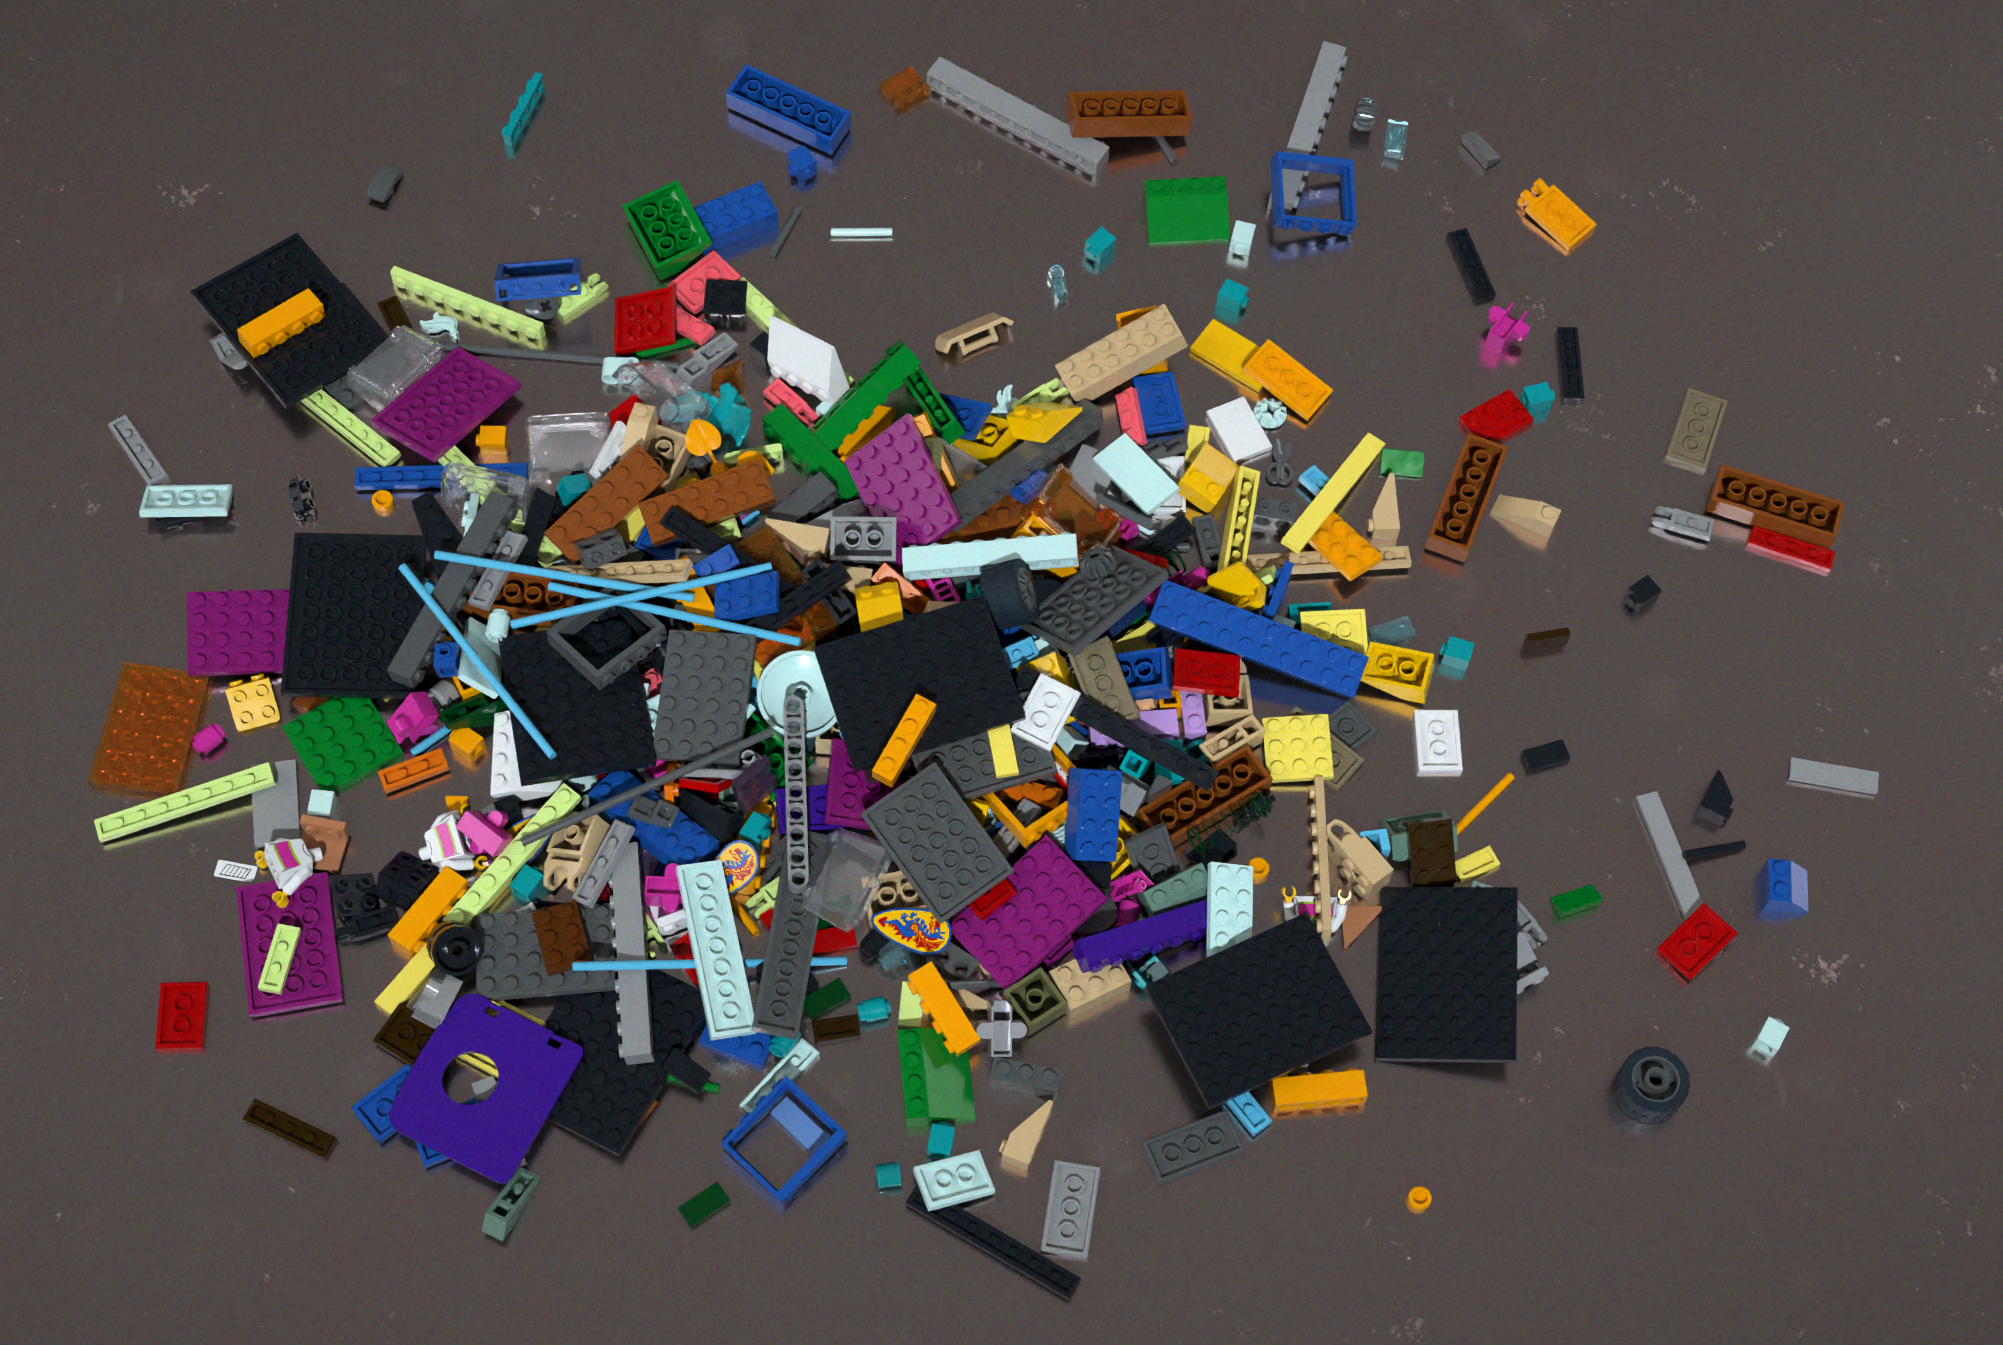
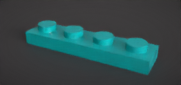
[502,72,545,148]

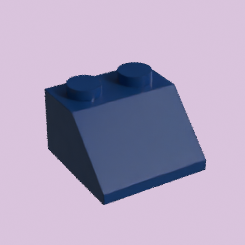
[1762,858,1808,914]

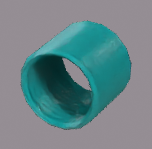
[876,1161,902,1189]

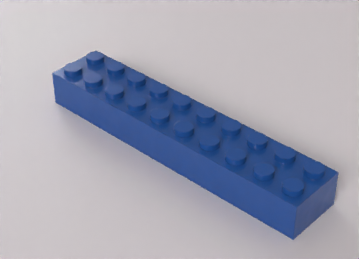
[1146,580,1369,699]

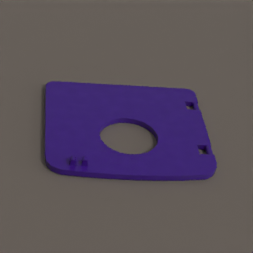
[389,994,584,1184]

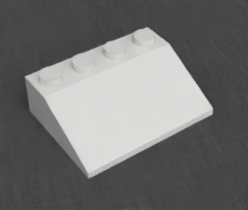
[767,316,850,405]
[490,711,563,802]

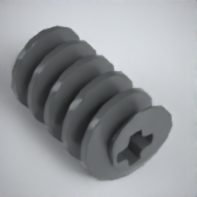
[524,297,559,319]

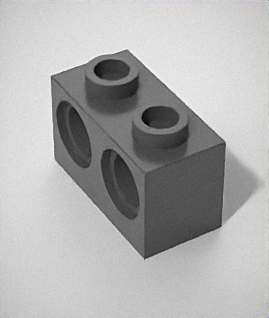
[1252,496,1298,533]
[574,527,627,571]
[926,942,980,981]

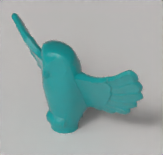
[666,382,751,447]

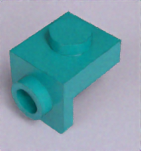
[1132,955,1171,990]

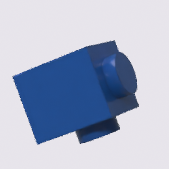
[787,145,817,182]
[433,641,461,678]

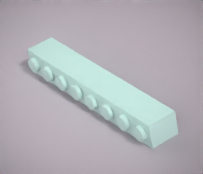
[902,532,1079,581]

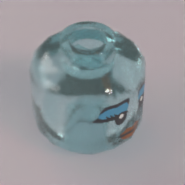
[877,941,911,973]

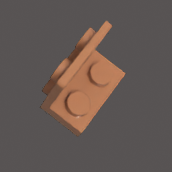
[300,814,350,873]

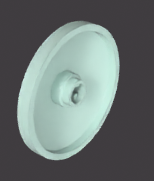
[757,650,837,739]

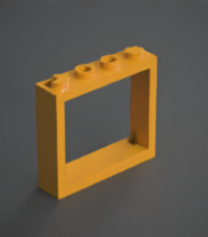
[979,744,1076,848]

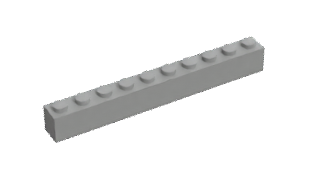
[1267,41,1348,215]
[927,57,1110,175]
[609,842,655,1065]

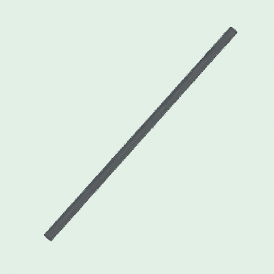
[430,341,680,370]
[520,728,774,846]

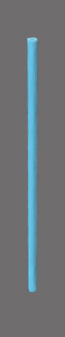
[434,550,695,602]
[510,562,773,629]
[399,563,557,759]
[548,582,802,646]
[572,956,847,971]

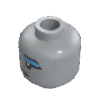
[427,679,460,711]

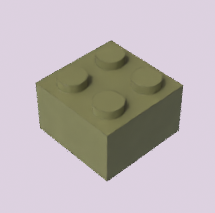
[1002,967,1067,1037]

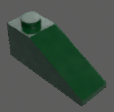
[438,692,509,730]

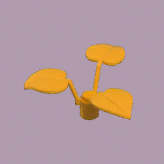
[682,419,775,487]

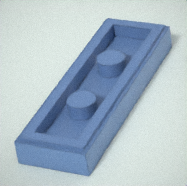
[770,1096,830,1155]

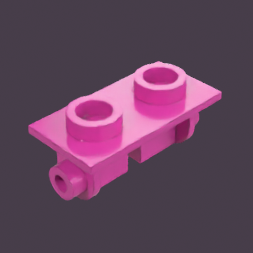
[1109,869,1155,902]

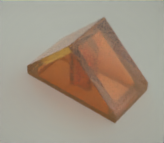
[710,359,745,394]

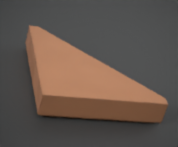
[1341,906,1382,949]

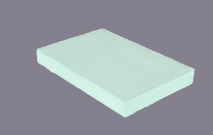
[913,1150,995,1212]

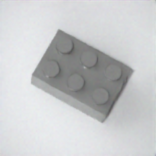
[830,516,897,564]

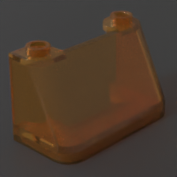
[1020,463,1124,556]

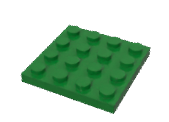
[282,698,404,793]

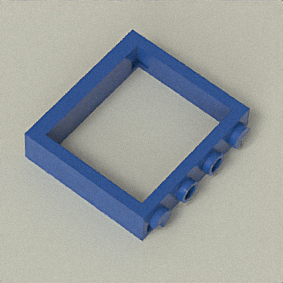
[1270,151,1357,236]
[494,257,583,302]
[721,1076,848,1205]

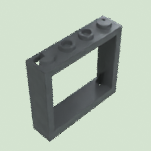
[546,588,668,690]

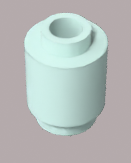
[485,609,511,643]

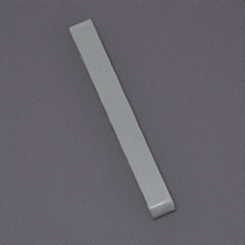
[783,695,809,894]

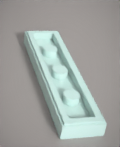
[740,1038,820,1113]

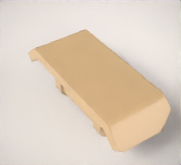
[935,312,1014,356]

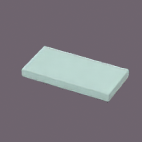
[1093,433,1180,516]
[139,484,234,517]
[457,617,503,699]

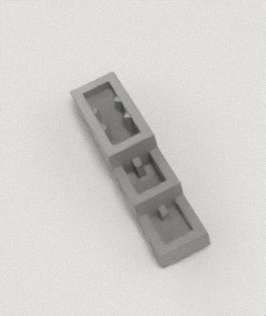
[661,332,739,401]

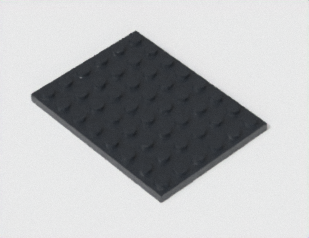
[190,233,393,409]
[281,533,427,699]
[813,595,1026,773]
[498,619,656,786]
[1376,887,1518,1063]
[1144,912,1373,1110]
[545,950,706,1157]

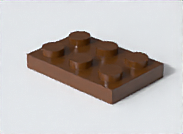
[531,900,592,976]

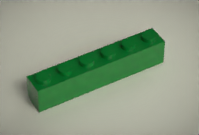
[884,340,966,445]
[809,341,922,451]
[763,403,859,506]

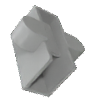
[1103,765,1151,817]
[411,967,463,1029]
[975,1000,1027,1057]

